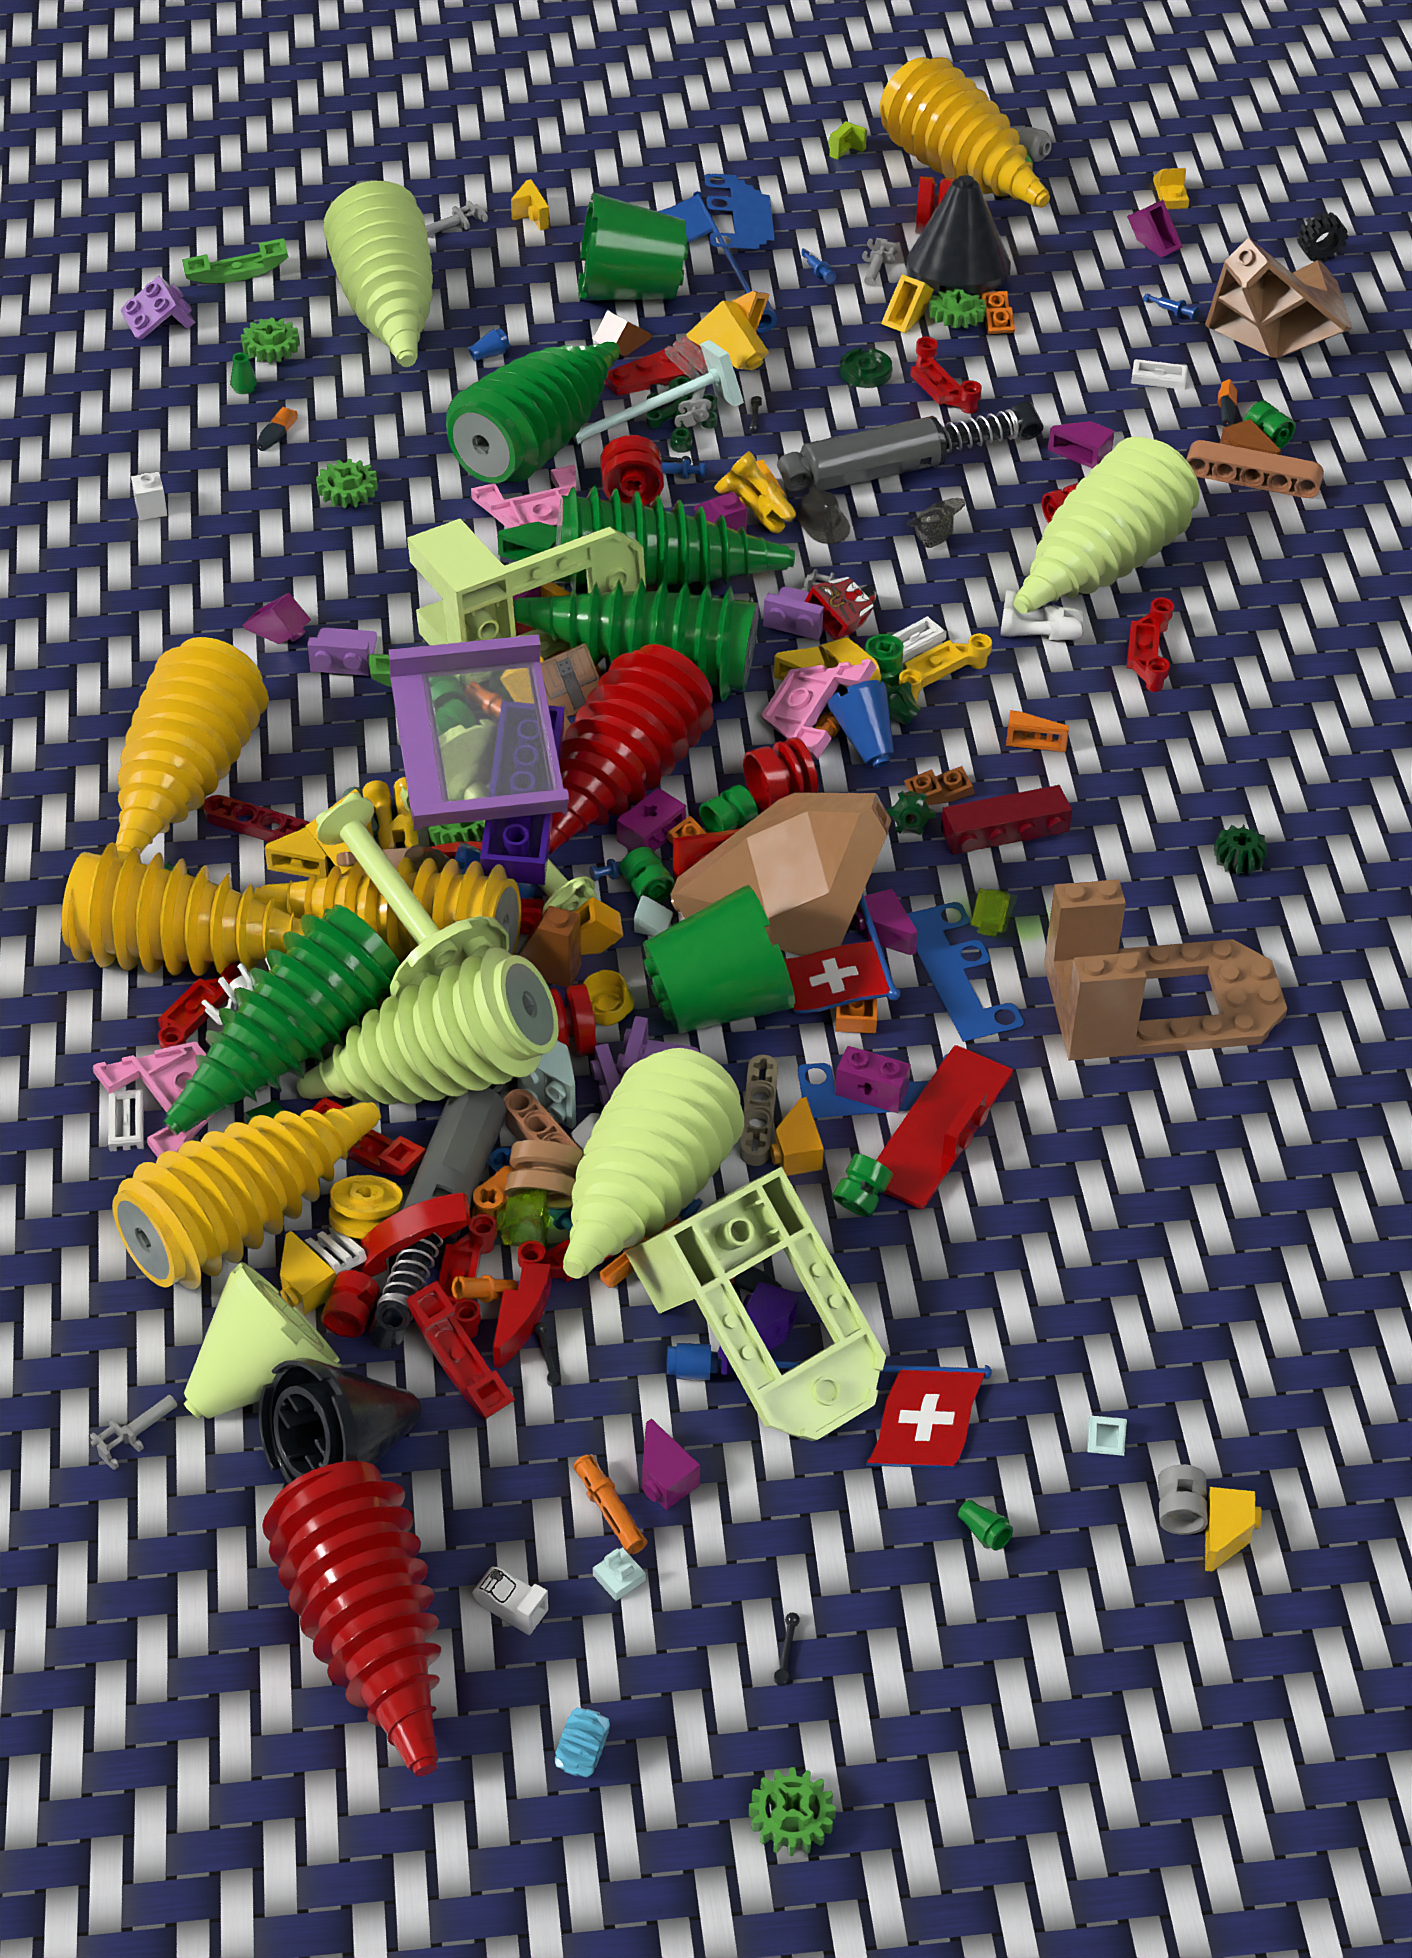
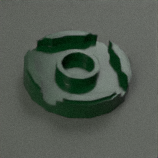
[839,348,893,388]

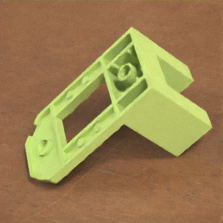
[407,519,646,687]
[625,1167,886,1441]

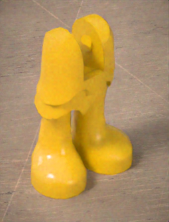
[714,451,796,534]
[362,777,419,850]

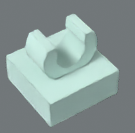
[593,1547,646,1601]

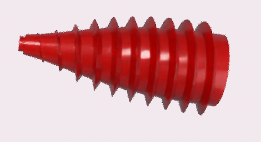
[549,644,714,854]
[262,1461,441,1777]

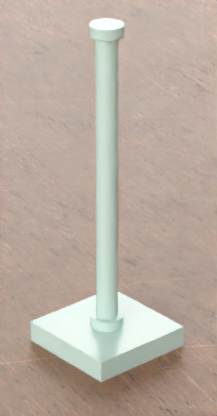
[573,340,744,445]

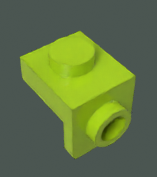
[828,121,867,160]

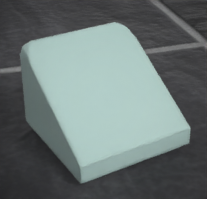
[634,895,673,936]
[1087,1416,1127,1456]

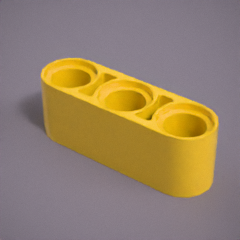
[818,637,881,688]

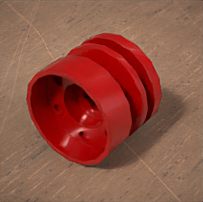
[743,737,818,812]

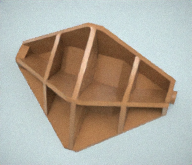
[1205,238,1352,359]
[670,793,891,956]

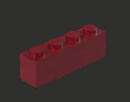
[941,785,1072,855]

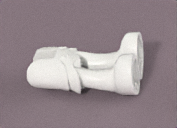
[1000,590,1084,640]

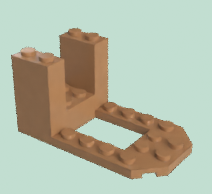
[1044,879,1287,1061]

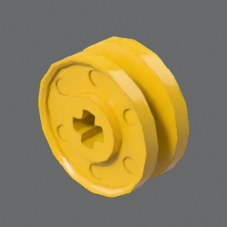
[329,1175,403,1239]

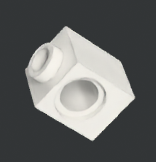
[131,472,167,520]

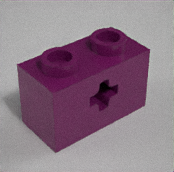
[616,788,686,852]
[835,1046,911,1113]

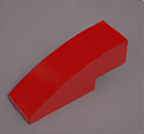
[493,1262,552,1368]

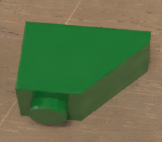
[497,521,557,561]

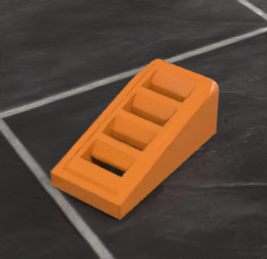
[1006,710,1069,752]

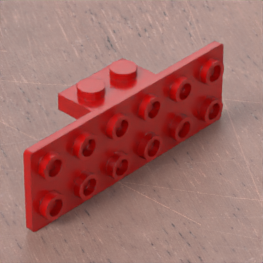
[876,1045,1013,1210]

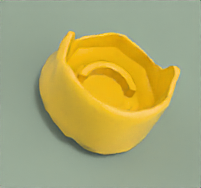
[583,970,635,1026]

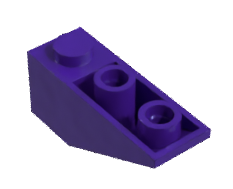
[718,1282,799,1375]

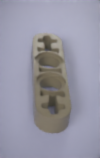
[740,1055,778,1166]

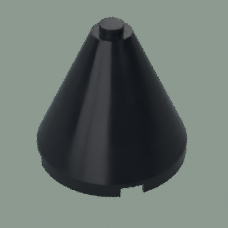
[906,175,1011,294]
[259,1358,421,1489]

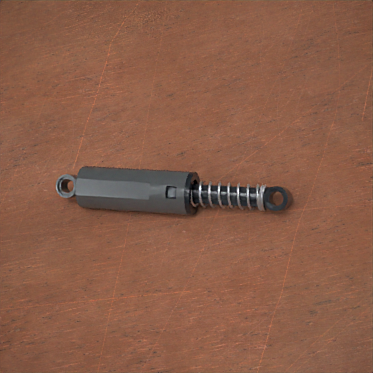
[777,401,1044,493]
[368,1083,507,1350]

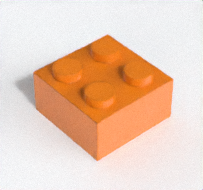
[835,998,877,1033]

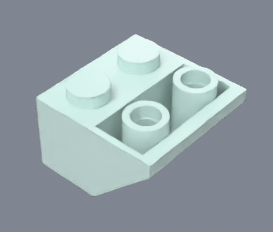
[517,1041,576,1129]

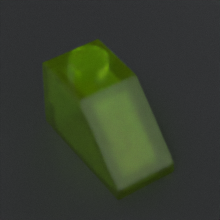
[971,888,1018,937]
[497,1189,551,1247]

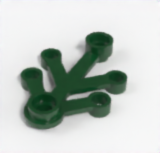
[646,376,717,453]

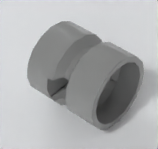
[1158,1464,1208,1535]

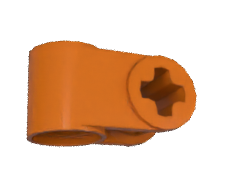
[471,1165,526,1226]

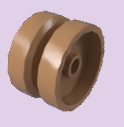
[505,1140,583,1209]

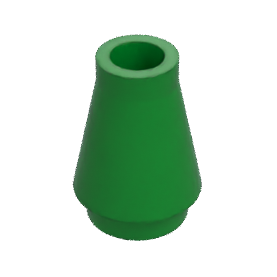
[230,352,257,395]
[958,1500,1013,1551]

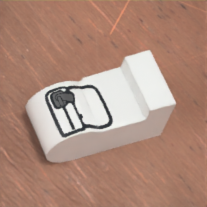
[472,1566,548,1636]

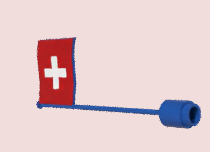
[784,894,900,1014]
[667,1343,992,1469]

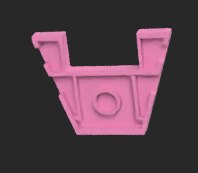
[471,464,576,528]
[761,659,877,760]
[93,1041,215,1158]

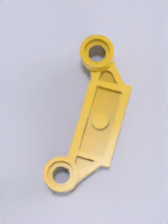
[899,633,992,703]

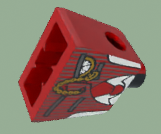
[804,577,875,641]

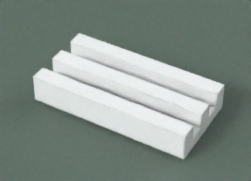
[1131,359,1188,390]
[893,616,946,663]
[108,1089,144,1152]
[305,1227,367,1275]

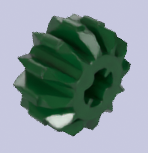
[1213,824,1268,876]

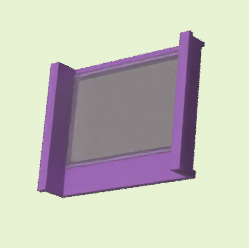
[388,635,569,831]

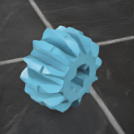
[555,1707,610,1777]

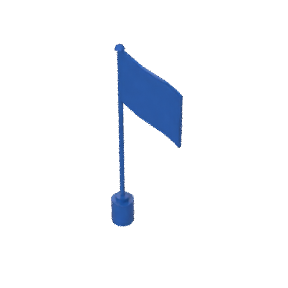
[657,191,777,333]

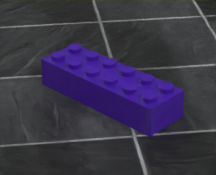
[480,701,564,885]

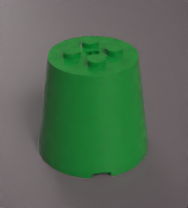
[578,193,689,301]
[643,885,795,1034]

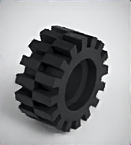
[1297,211,1348,262]

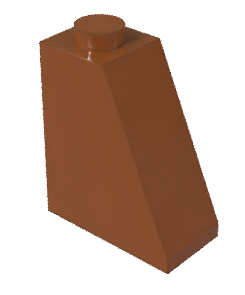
[517,906,582,987]

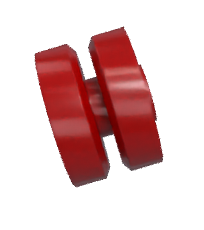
[915,176,955,234]
[600,435,664,505]
[549,983,596,1057]

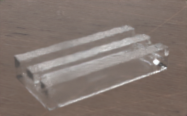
[665,335,709,380]

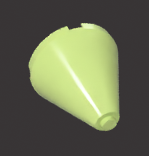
[184,1262,342,1419]

